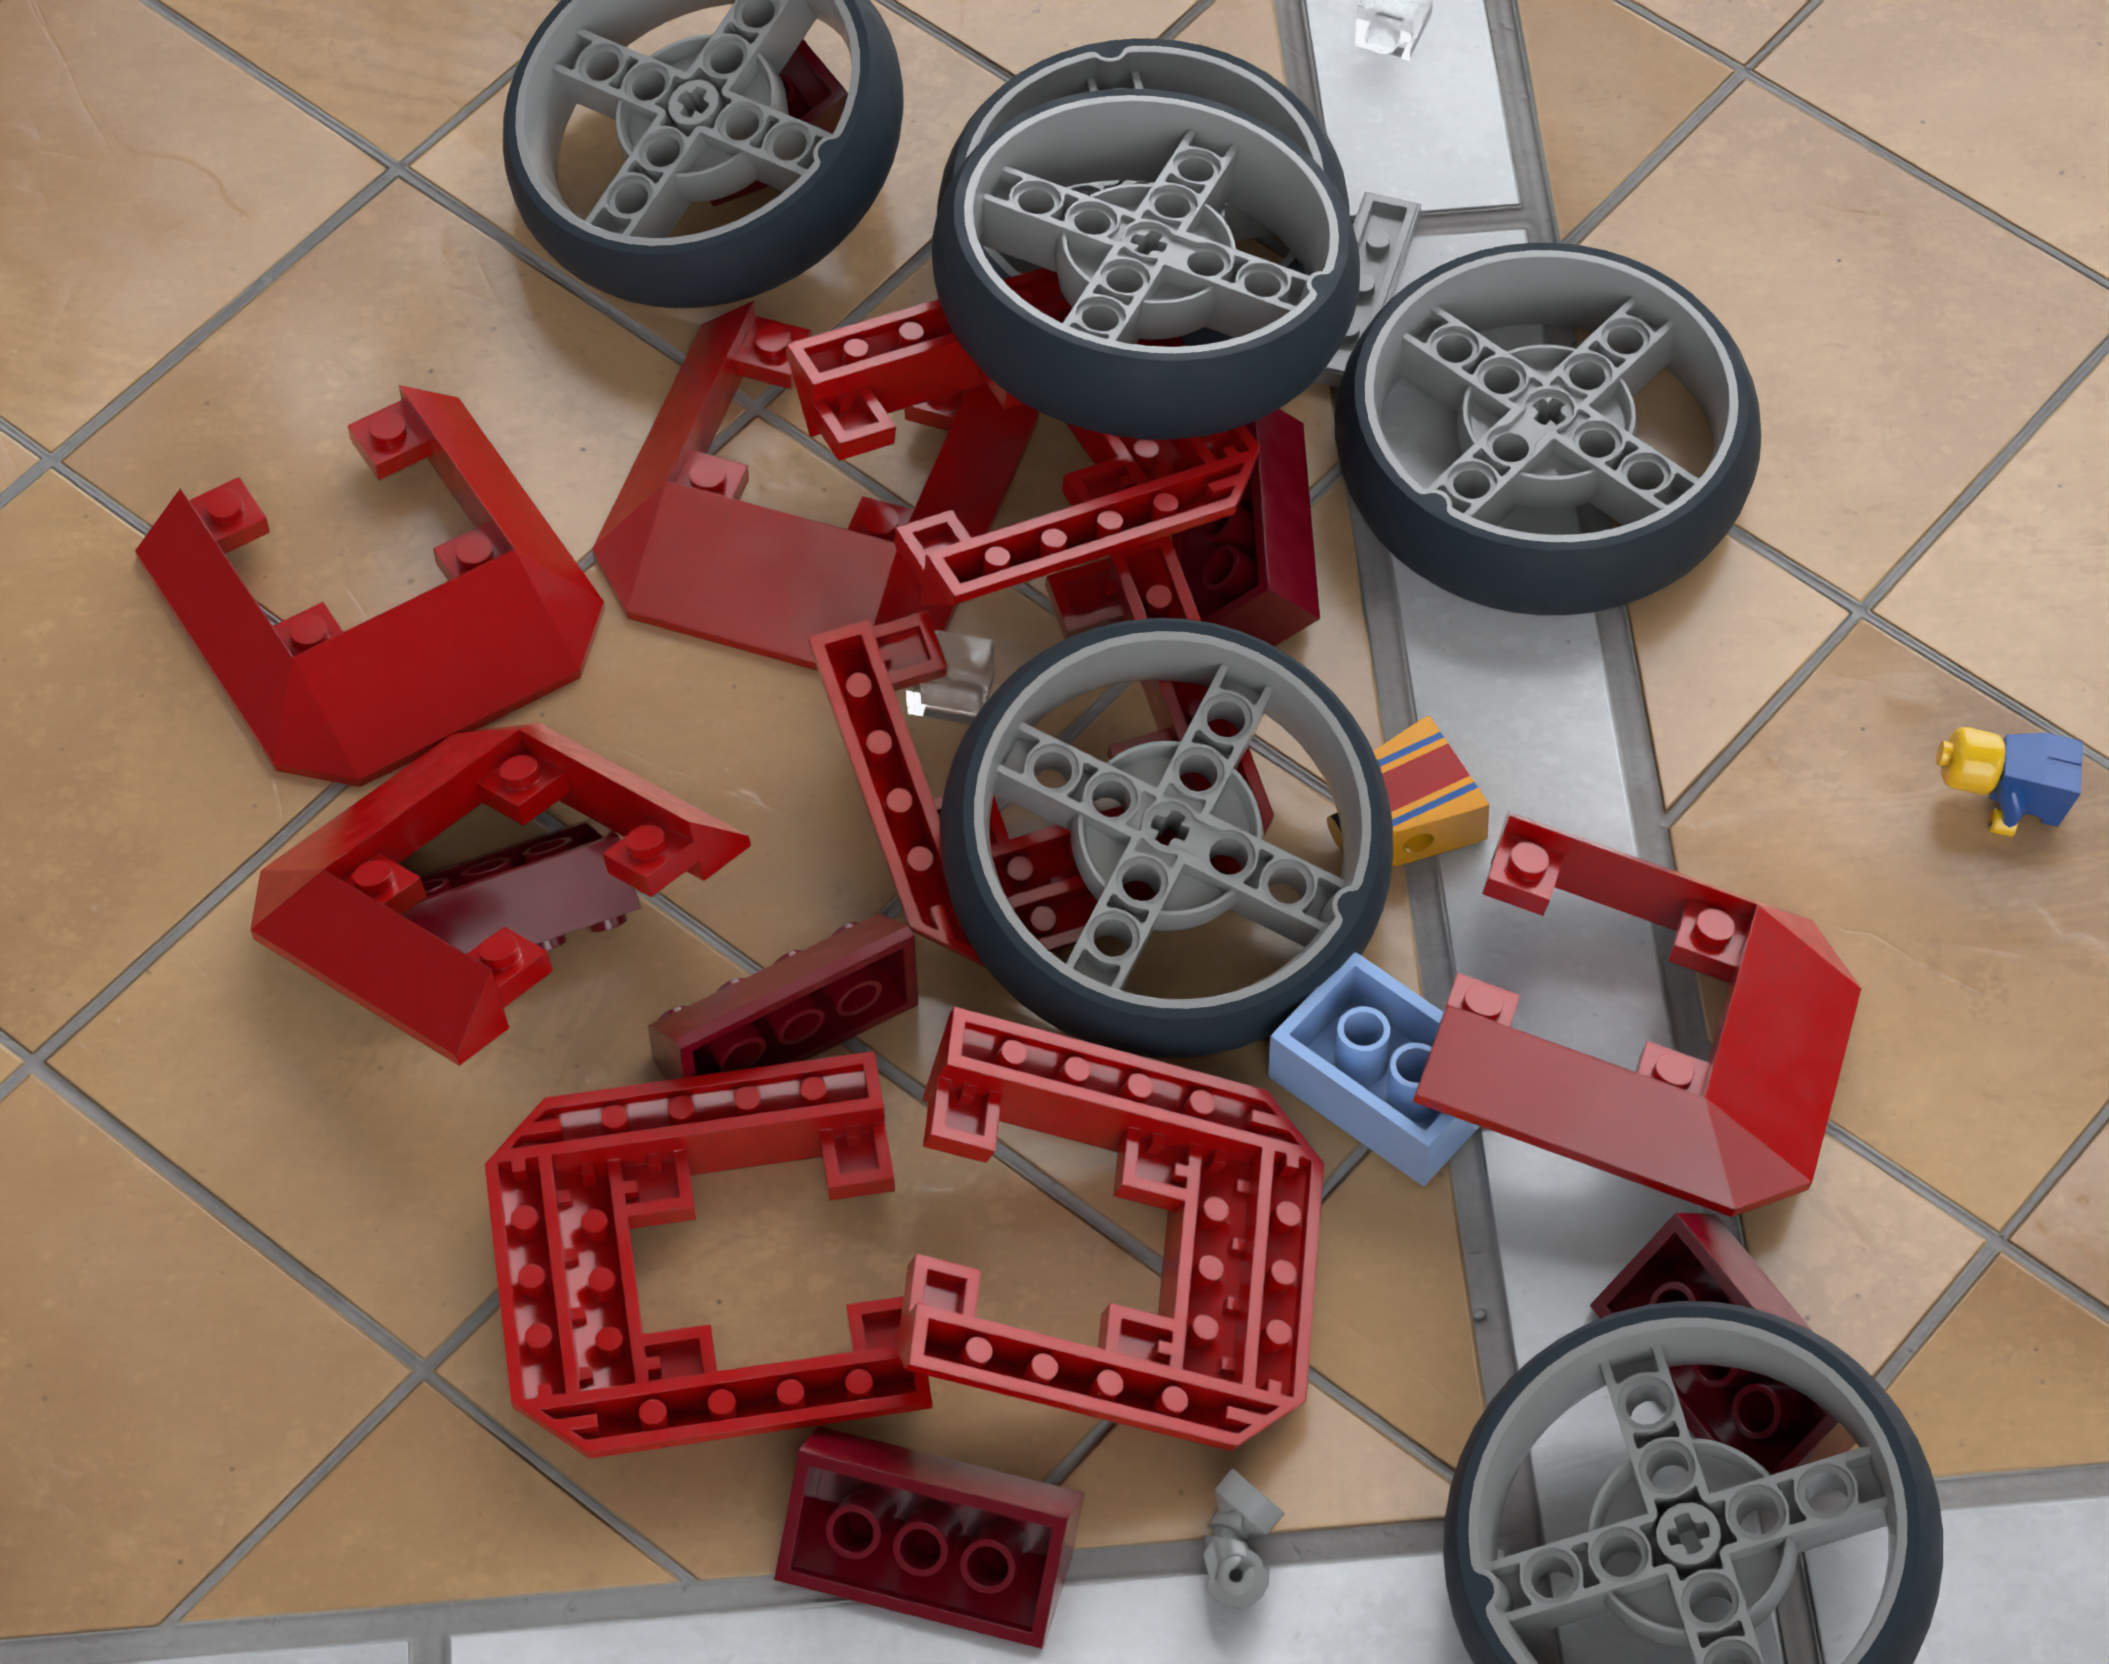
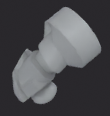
[1203,1468,1285,1609]

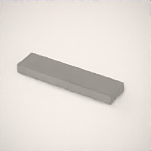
[1314,192,1421,388]

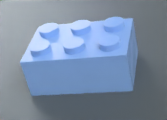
[1268,952,1480,1187]

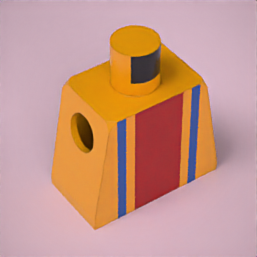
[1327,715,1489,866]

